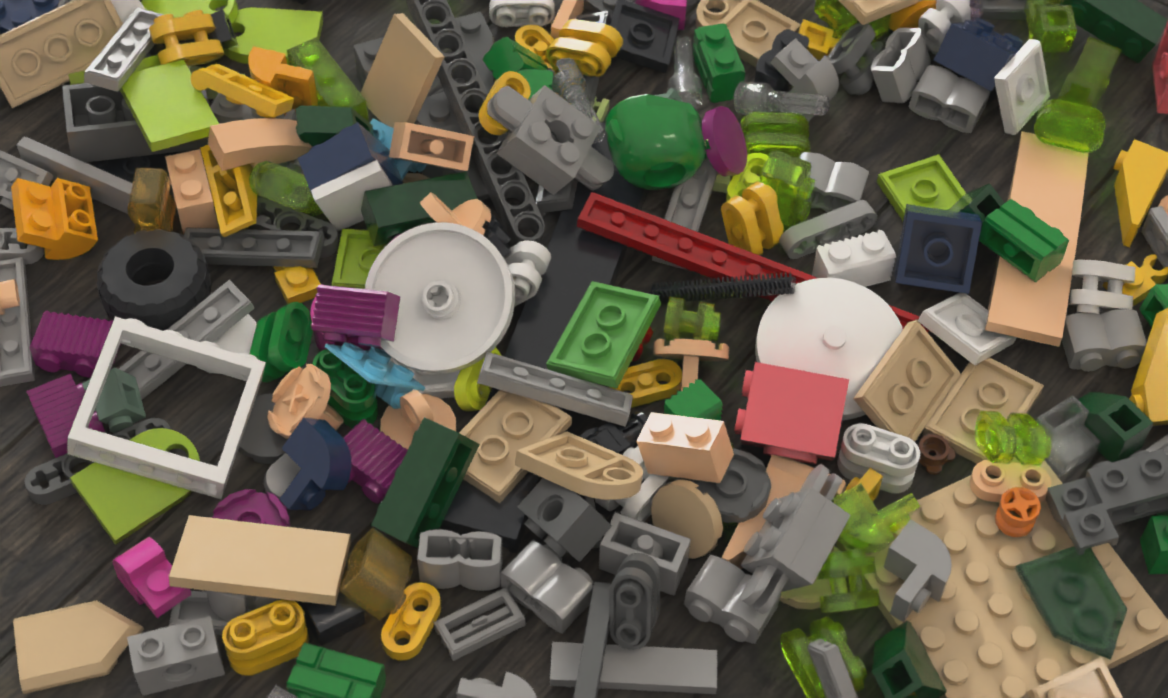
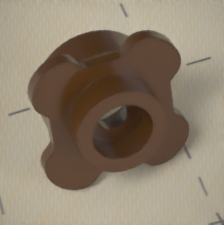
[918,434,956,475]

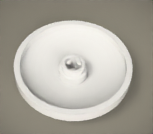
[365,223,515,373]
[755,278,903,420]

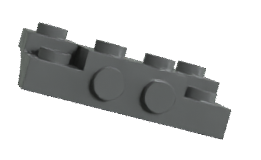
[1046,449,1168,555]

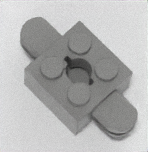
[487,85,614,195]
[740,464,850,614]

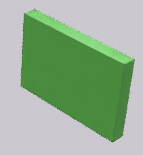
[546,281,661,388]

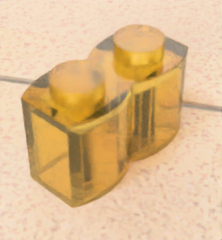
[127,168,176,234]
[340,528,413,620]

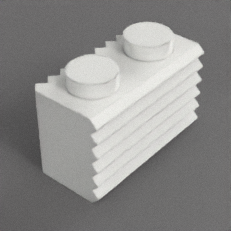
[812,230,896,287]

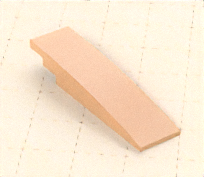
[985,131,1090,347]

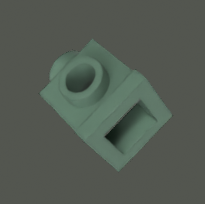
[82,367,146,433]

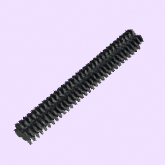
[649,272,796,303]

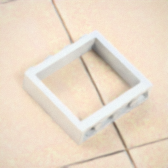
[68,317,266,499]

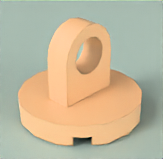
[420,192,491,236]
[653,339,729,391]
[267,364,344,439]
[380,389,456,450]

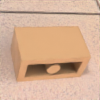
[389,122,474,171]
[165,149,219,235]
[636,412,734,483]

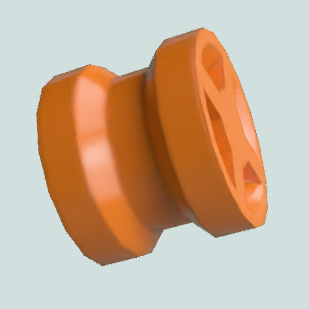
[995,487,1041,537]

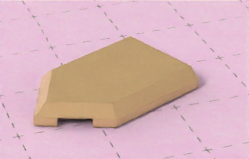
[13,600,144,694]

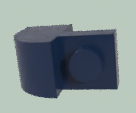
[279,418,352,511]

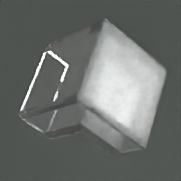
[1027,395,1101,477]

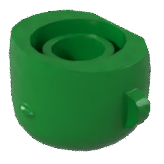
[605,94,710,190]

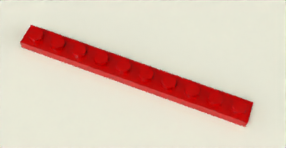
[577,192,929,332]

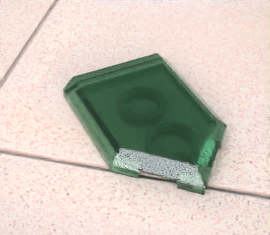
[1015,546,1128,660]

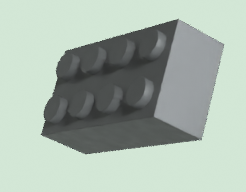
[62,72,209,162]

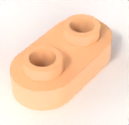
[969,460,1051,503]

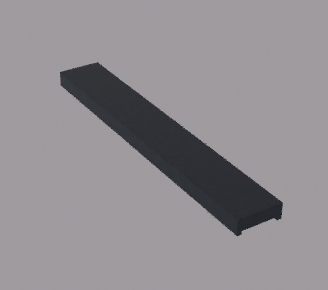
[441,121,648,553]

